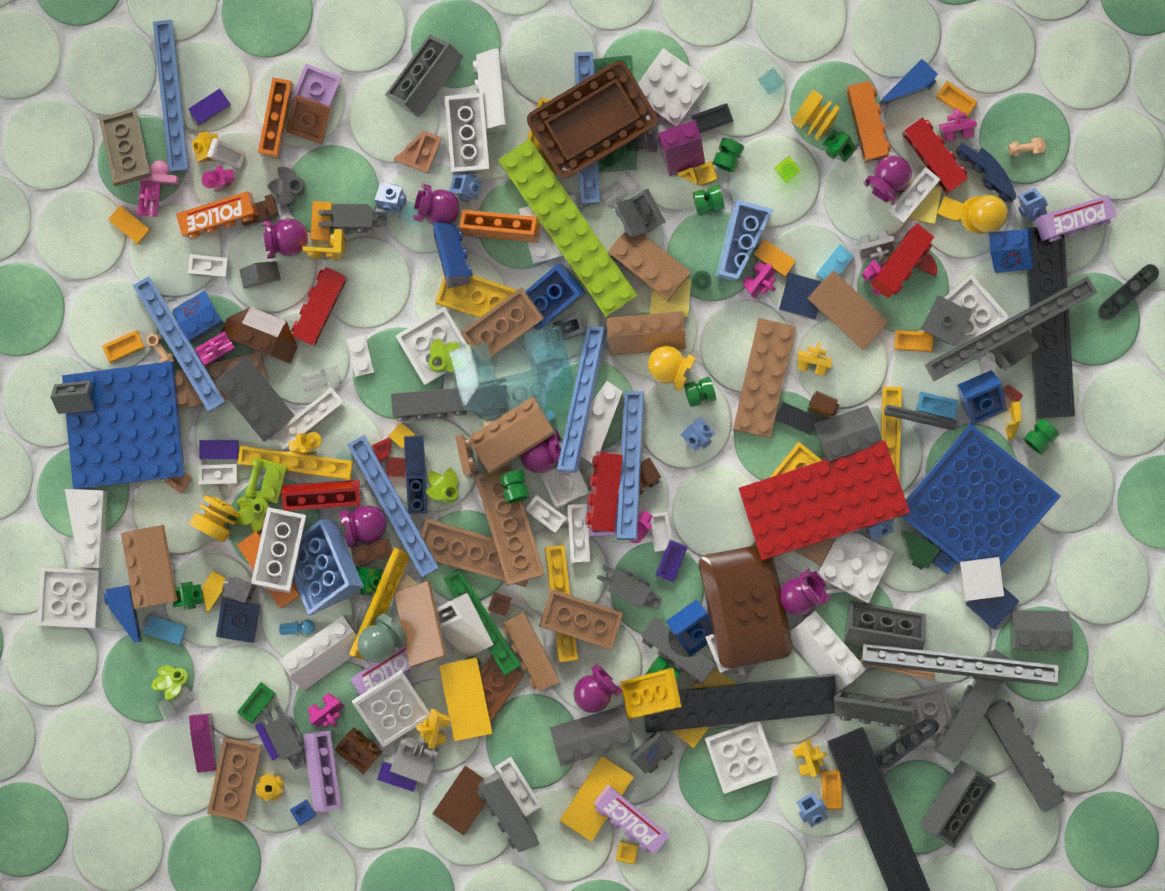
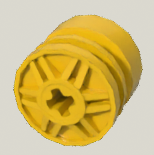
[791,89,841,141]
[189,495,240,543]

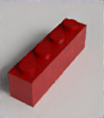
[902,117,968,194]
[870,223,934,298]
[291,267,348,347]
[585,451,623,532]
[281,480,361,511]

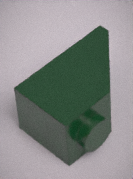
[901,530,939,570]

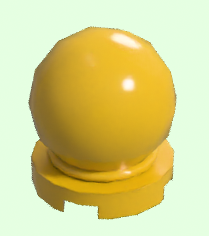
[960,195,1009,234]
[648,346,696,391]

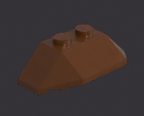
[221,307,298,364]

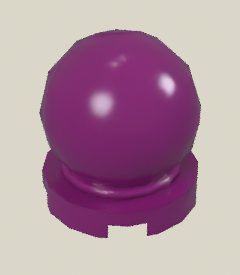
[863,156,912,205]
[412,184,460,225]
[262,218,308,259]
[520,430,562,473]
[340,505,387,547]
[780,568,830,616]
[573,663,623,713]

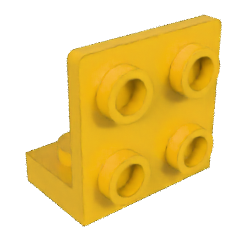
[302,229,346,261]

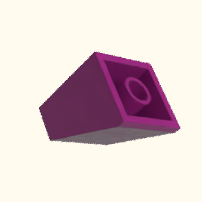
[657,120,705,176]

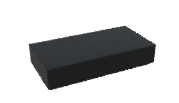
[691,103,734,133]
[775,402,818,435]

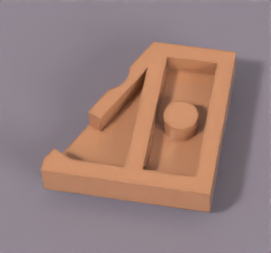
[394,131,442,174]

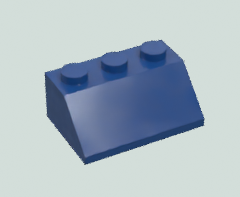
[433,223,473,288]

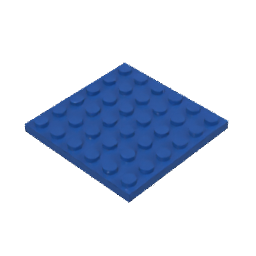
[62,361,185,489]
[901,423,1061,566]

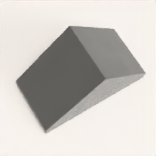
[239,261,281,288]
[553,313,586,341]

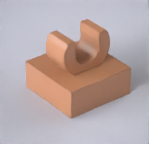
[165,473,192,493]

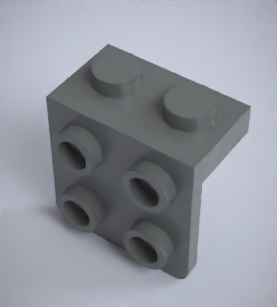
[614,189,666,238]
[989,331,1039,371]

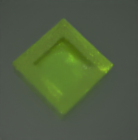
[774,156,801,183]

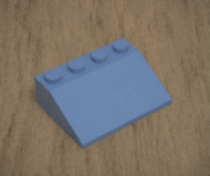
[294,519,364,616]

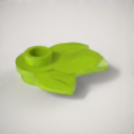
[428,338,465,373]
[426,468,458,503]
[236,496,269,533]
[151,665,188,701]

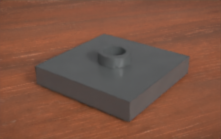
[920,295,973,347]

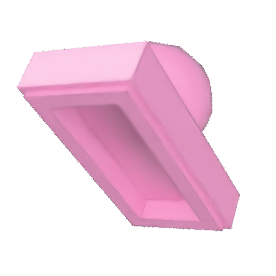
[139,160,180,186]

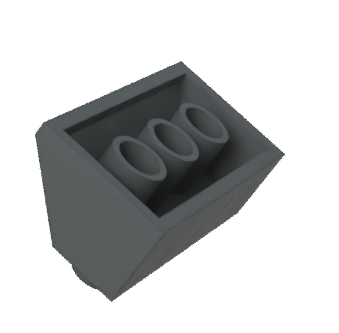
[385,34,463,118]
[215,355,295,442]
[844,601,926,650]
[550,705,635,766]
[919,760,996,848]
[477,772,540,852]

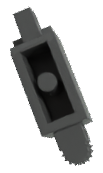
[318,204,387,233]
[596,564,663,609]
[263,702,306,770]

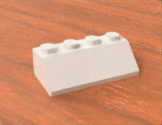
[473,48,506,133]
[445,93,489,176]
[251,507,307,593]
[790,610,866,693]
[279,615,358,691]

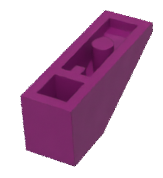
[189,713,217,773]

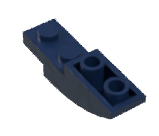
[955,142,1017,203]
[404,435,428,514]

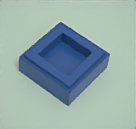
[932,549,957,574]
[290,799,317,826]

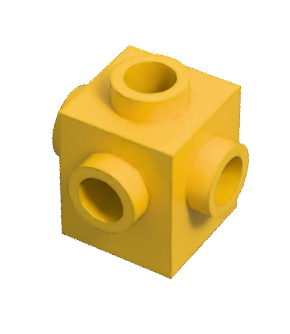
[191,132,219,162]
[256,773,285,802]

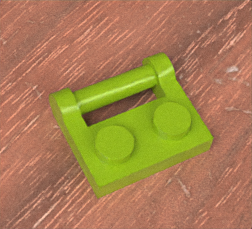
[245,457,288,504]

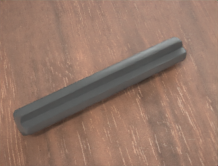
[884,405,957,430]

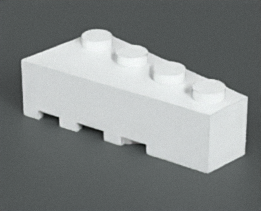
[581,381,623,465]
[65,489,108,568]

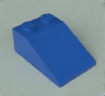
[525,264,586,330]

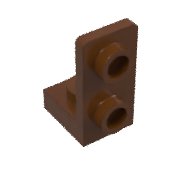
[241,194,280,226]

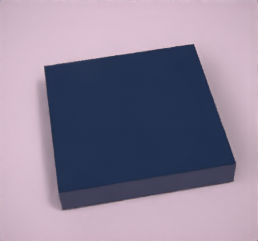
[778,272,821,320]
[965,586,1020,630]
[216,599,261,643]

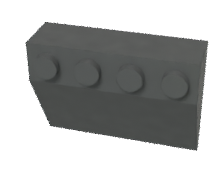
[834,691,917,730]

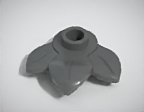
[268,167,306,205]

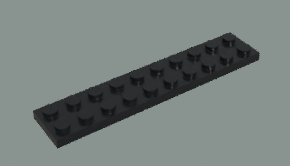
[1025,227,1075,418]
[644,674,836,733]
[827,727,930,891]

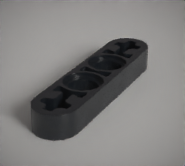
[1098,264,1159,320]
[876,718,939,769]

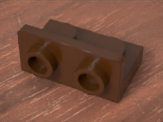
[334,727,383,775]

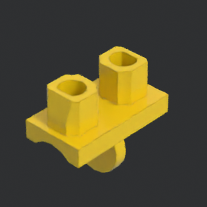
[797,342,832,376]
[288,432,322,453]
[416,709,450,749]
[793,739,827,777]

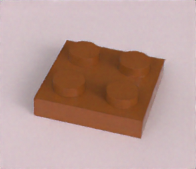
[286,95,332,144]

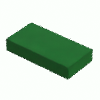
[237,682,276,724]

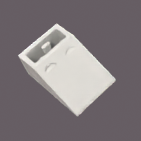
[436,593,494,658]

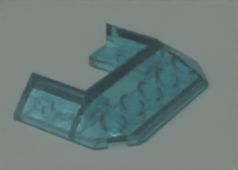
[449,325,574,422]

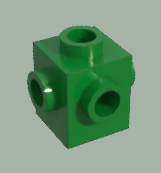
[822,130,857,162]
[356,567,382,595]
[172,581,203,610]

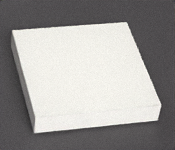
[540,466,590,509]
[960,557,1004,601]

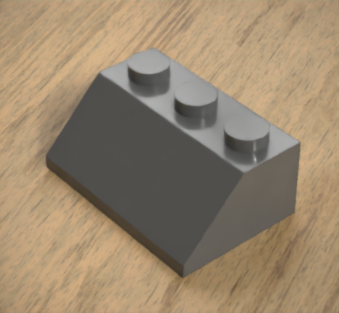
[813,405,883,461]
[1010,610,1073,650]

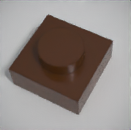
[488,592,512,616]

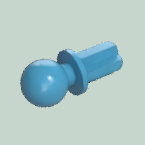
[279,619,315,636]

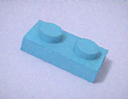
[816,244,855,280]

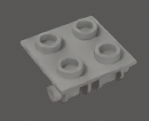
[390,735,439,785]

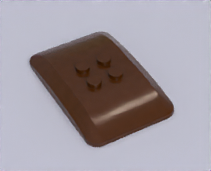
[527,61,658,178]
[699,545,792,669]

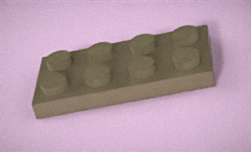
[99,108,152,187]

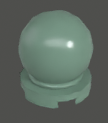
[357,614,407,663]

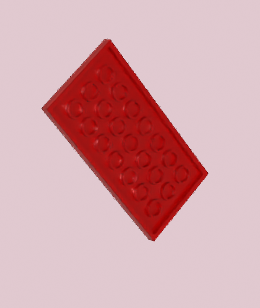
[738,440,910,561]

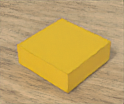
[389,422,415,449]
[616,841,639,865]

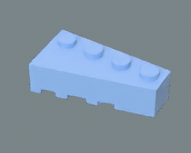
[715,200,774,281]

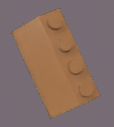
[608,232,692,302]
[606,311,686,356]
[469,396,555,474]
[121,525,177,609]
[502,612,560,692]

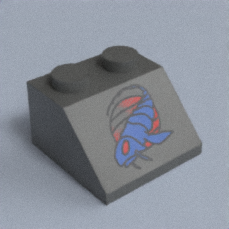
[629,731,674,774]

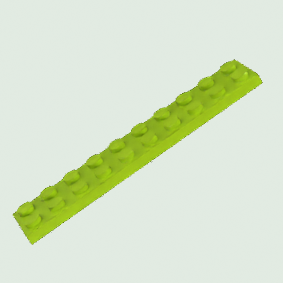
[498,138,637,318]

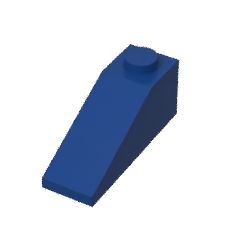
[880,59,938,105]
[104,585,142,643]

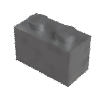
[222,577,257,603]

